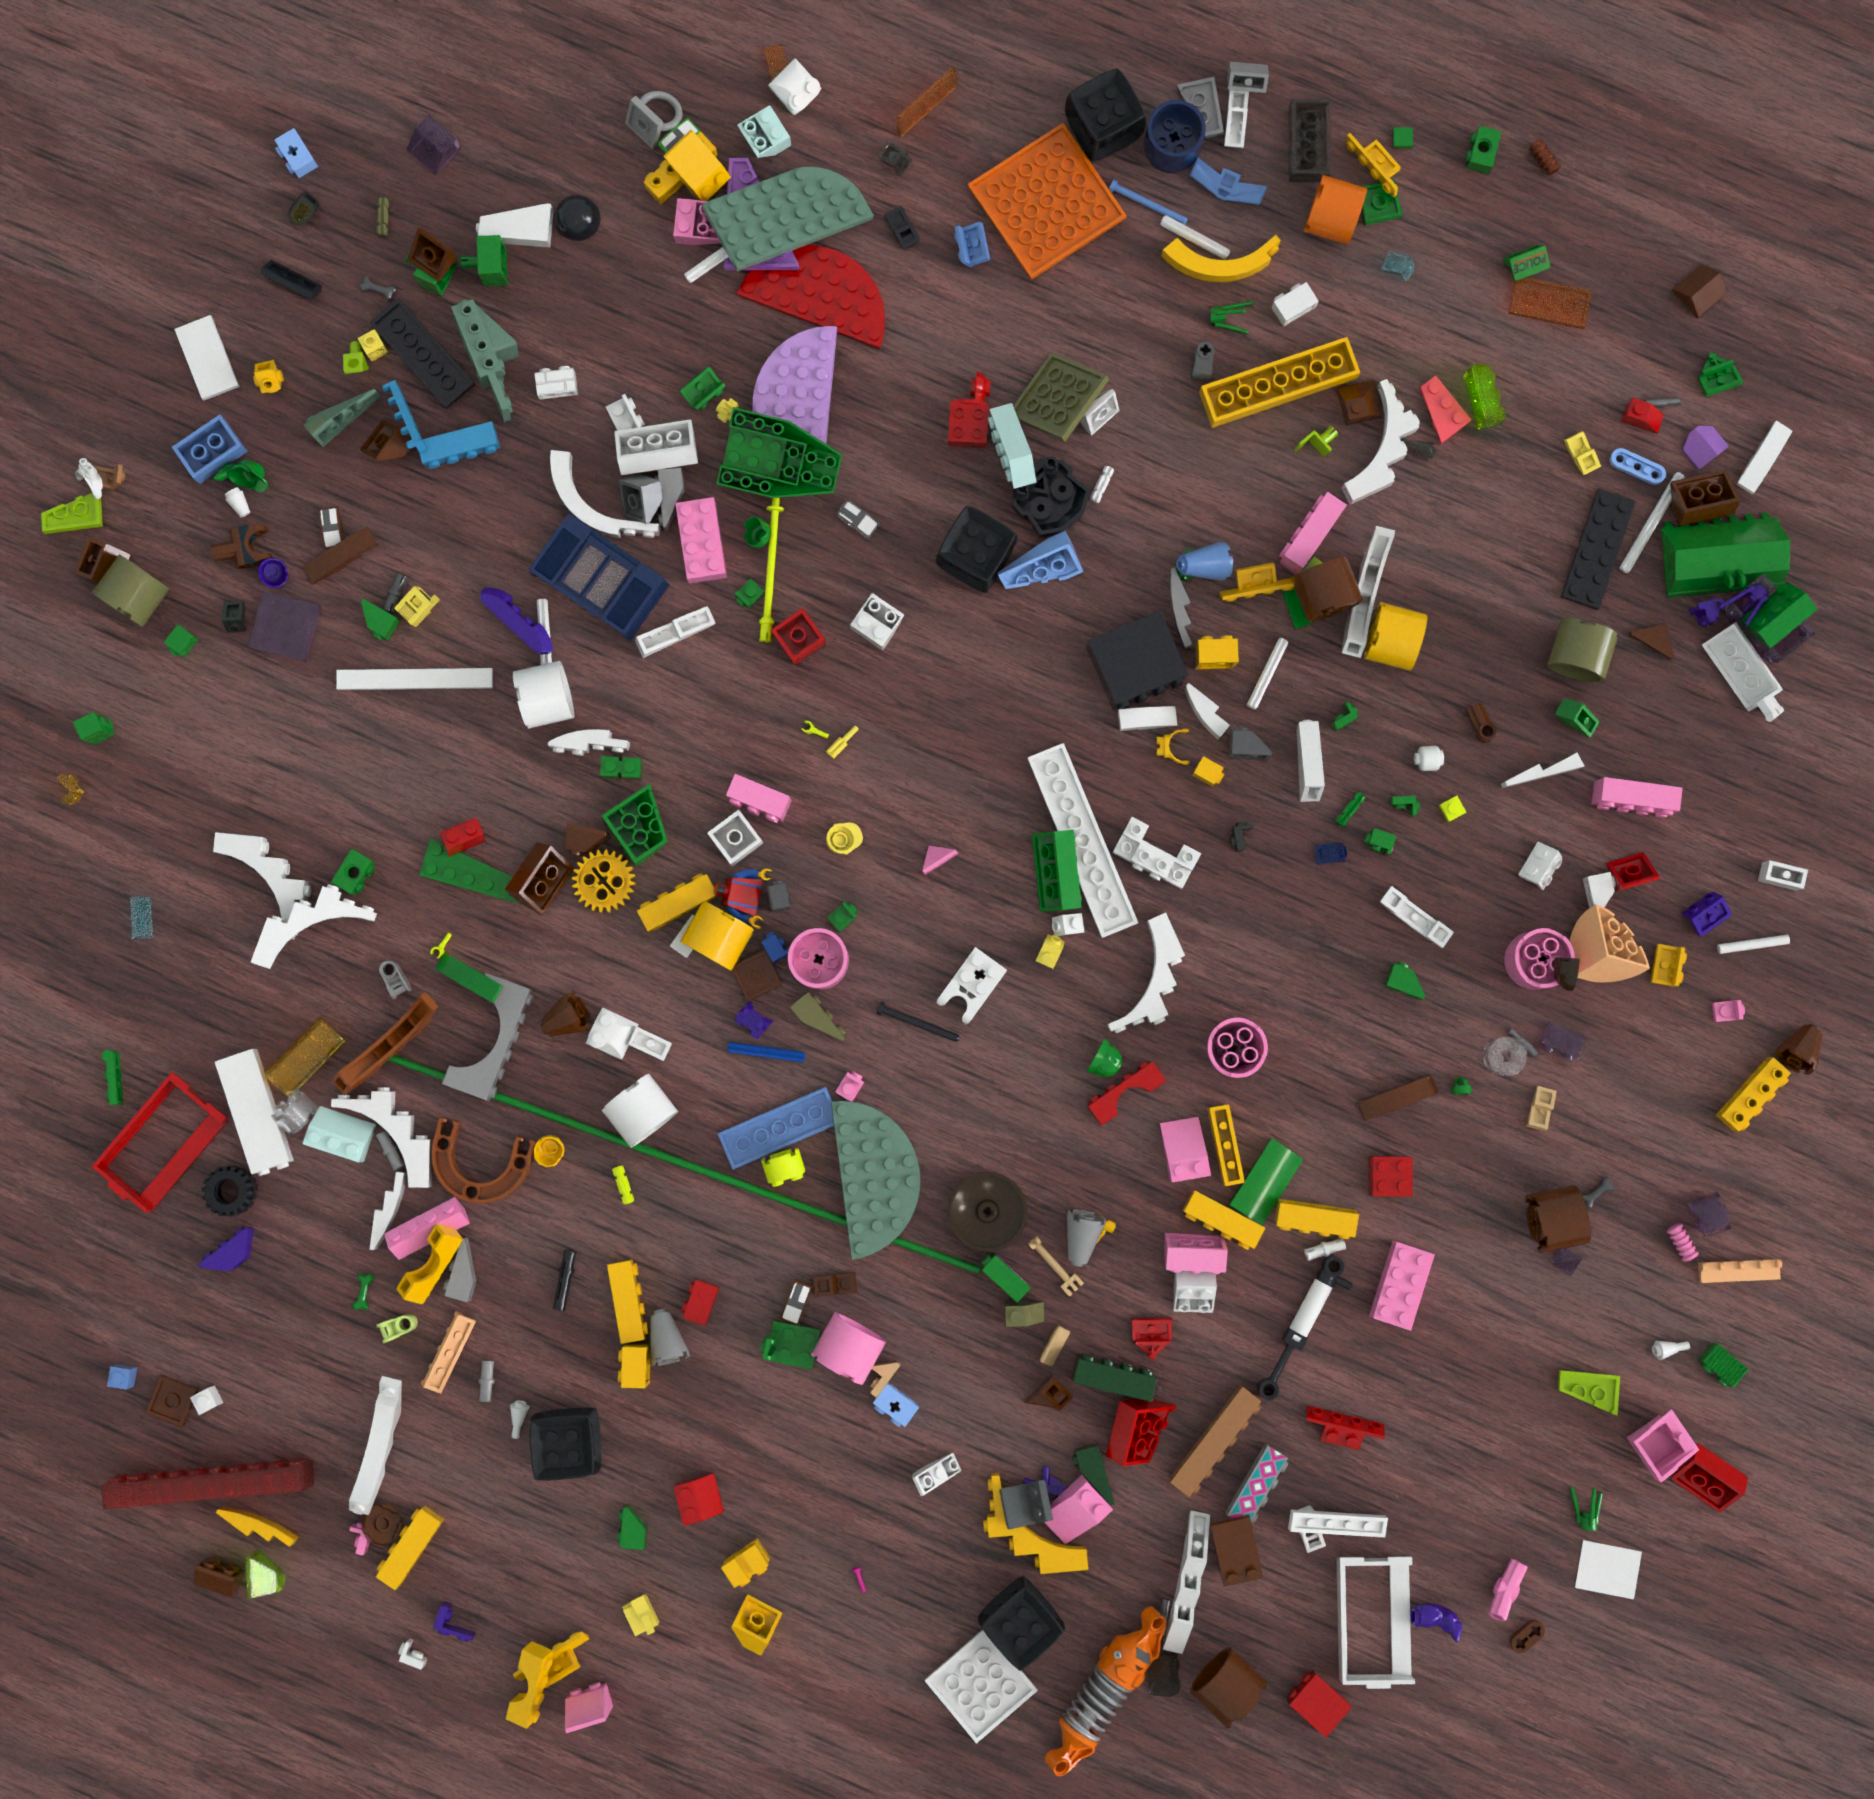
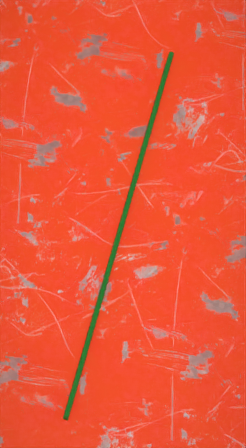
[388,1055,980,1274]

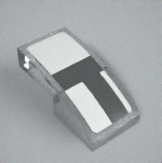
[835,499,880,539]

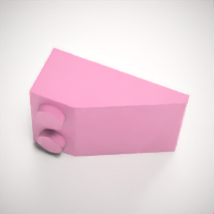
[1159,1117,1211,1182]
[1044,1475,1113,1544]
[565,1682,613,1733]

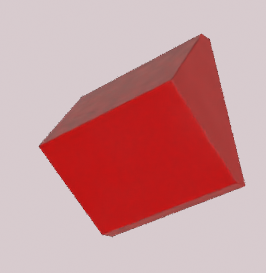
[1606,852,1660,892]

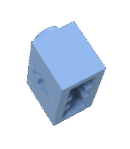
[275,128,318,178]
[873,1382,919,1427]

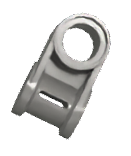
[379,961,412,999]

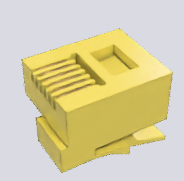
[394,586,440,627]
[622,1594,659,1636]

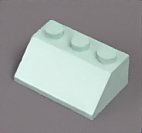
[303,1106,377,1162]

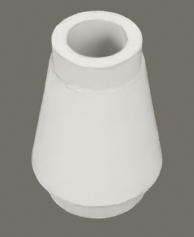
[225,487,251,518]

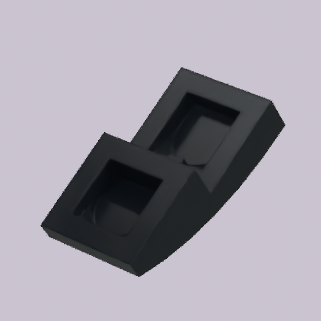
[884,206,920,249]

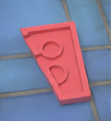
[1419,375,1471,445]

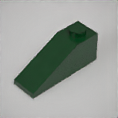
[1072,1443,1114,1505]

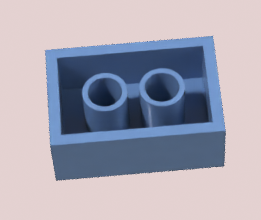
[172,415,248,484]

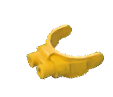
[1156,729,1190,765]

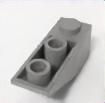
[655,468,685,531]
[443,1237,477,1302]

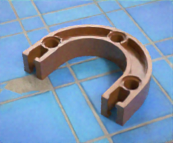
[431,1117,537,1203]

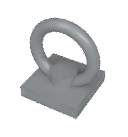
[625,91,683,149]

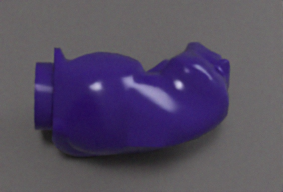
[1410,1603,1462,1642]

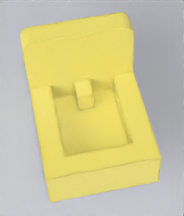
[1036,934,1065,969]

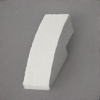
[1184,683,1230,740]
[1118,706,1177,731]

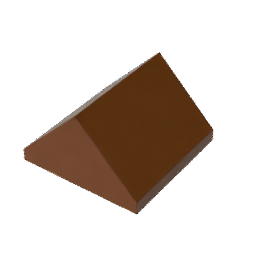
[407,227,457,282]
[1672,265,1727,319]

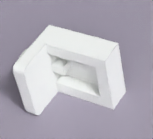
[1052,913,1084,936]

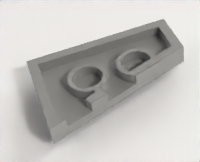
[1177,77,1224,138]

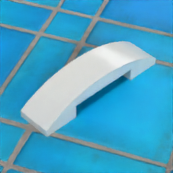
[1380,886,1454,948]

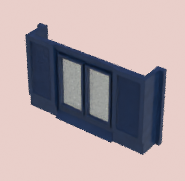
[528,514,670,641]

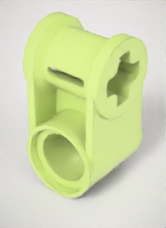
[376,1313,418,1343]

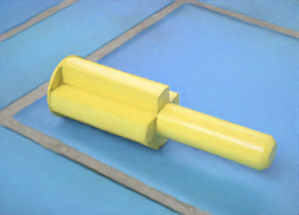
[826,726,859,759]

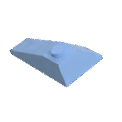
[998,531,1083,589]

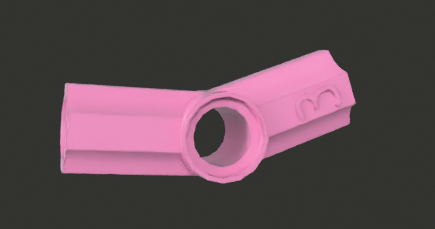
[1488,1558,1528,1622]

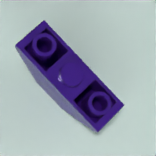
[198,1227,254,1271]

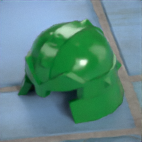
[1086,1038,1122,1077]

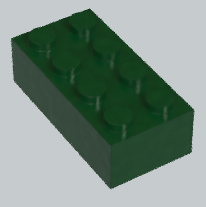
[1071,1353,1157,1402]

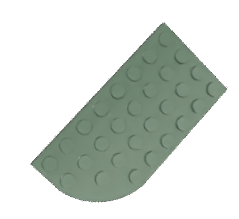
[702,167,874,272]

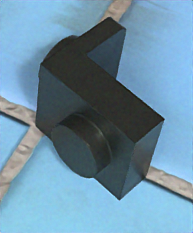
[1230,821,1253,852]

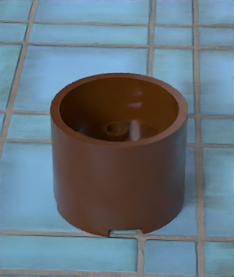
[1291,556,1364,623]
[1525,1185,1591,1253]
[1190,1647,1267,1728]

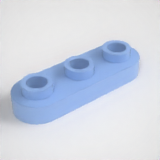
[1609,448,1666,485]

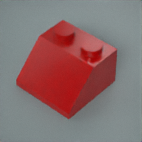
[673,1473,724,1526]

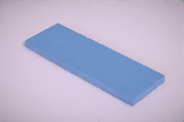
[717,1087,834,1170]

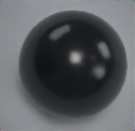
[555,195,601,241]

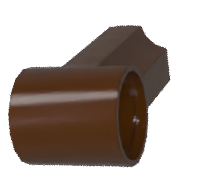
[1465,702,1497,743]

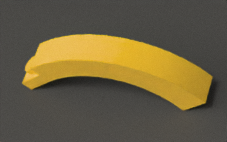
[1161,235,1281,282]

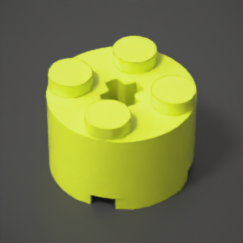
[761,1148,806,1187]

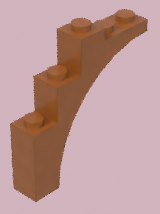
[332,992,438,1096]

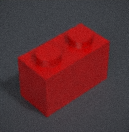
[439,818,486,857]
[681,1279,720,1326]

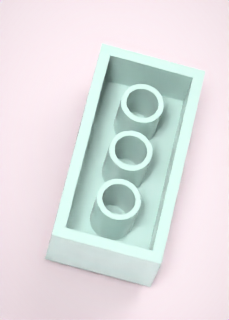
[988,403,1036,489]

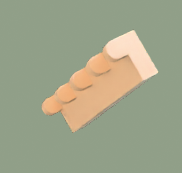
[1698,1259,1782,1283]
[420,1311,476,1394]

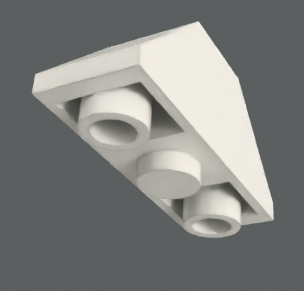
[912,1453,962,1496]

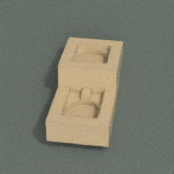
[1526,1086,1557,1131]

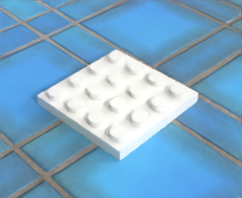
[925,1629,1038,1744]

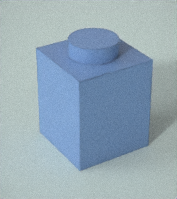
[107,1364,138,1390]

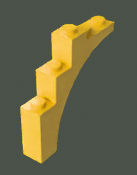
[983,1473,1088,1574]

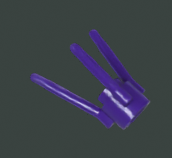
[1719,584,1769,625]

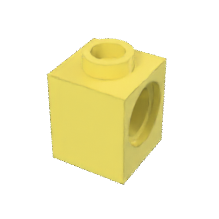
[358,329,389,361]

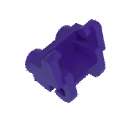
[1689,598,1725,627]
[734,1001,773,1039]

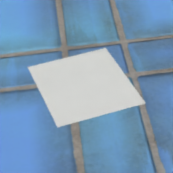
[1575,1540,1642,1599]

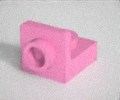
[1712,1000,1745,1022]
[835,1071,864,1102]
[349,1522,370,1555]

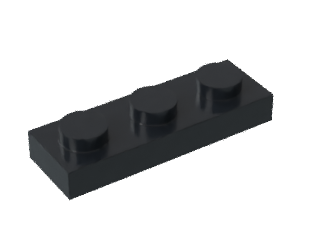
[261,260,322,300]

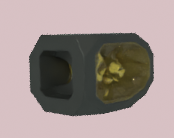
[288,191,319,225]

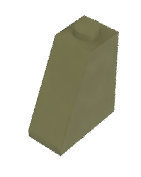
[1004,1301,1044,1327]

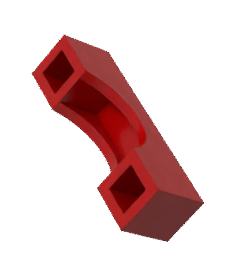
[1087,1061,1166,1126]

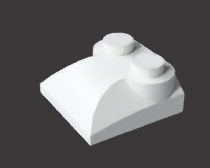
[768,58,821,115]
[1080,389,1120,436]
[586,1008,639,1060]

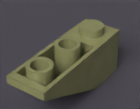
[790,992,846,1041]

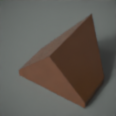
[1024,1374,1073,1411]

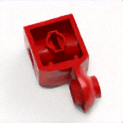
[948,371,991,448]

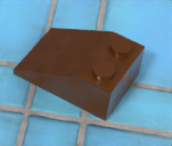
[1210,1515,1263,1587]

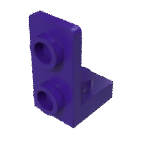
[433,1601,476,1642]

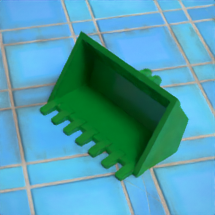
[1661,512,1790,598]

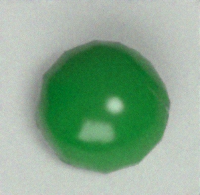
[743,516,771,548]

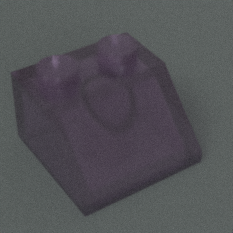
[407,114,461,175]

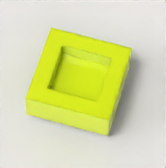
[1439,796,1466,822]

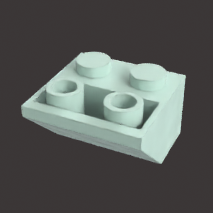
[737,105,791,158]

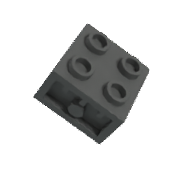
[999,1480,1053,1529]

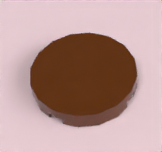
[361,1504,402,1545]

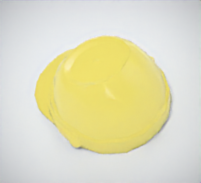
[826,822,863,855]

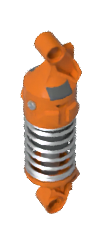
[1045,1606,1166,1776]

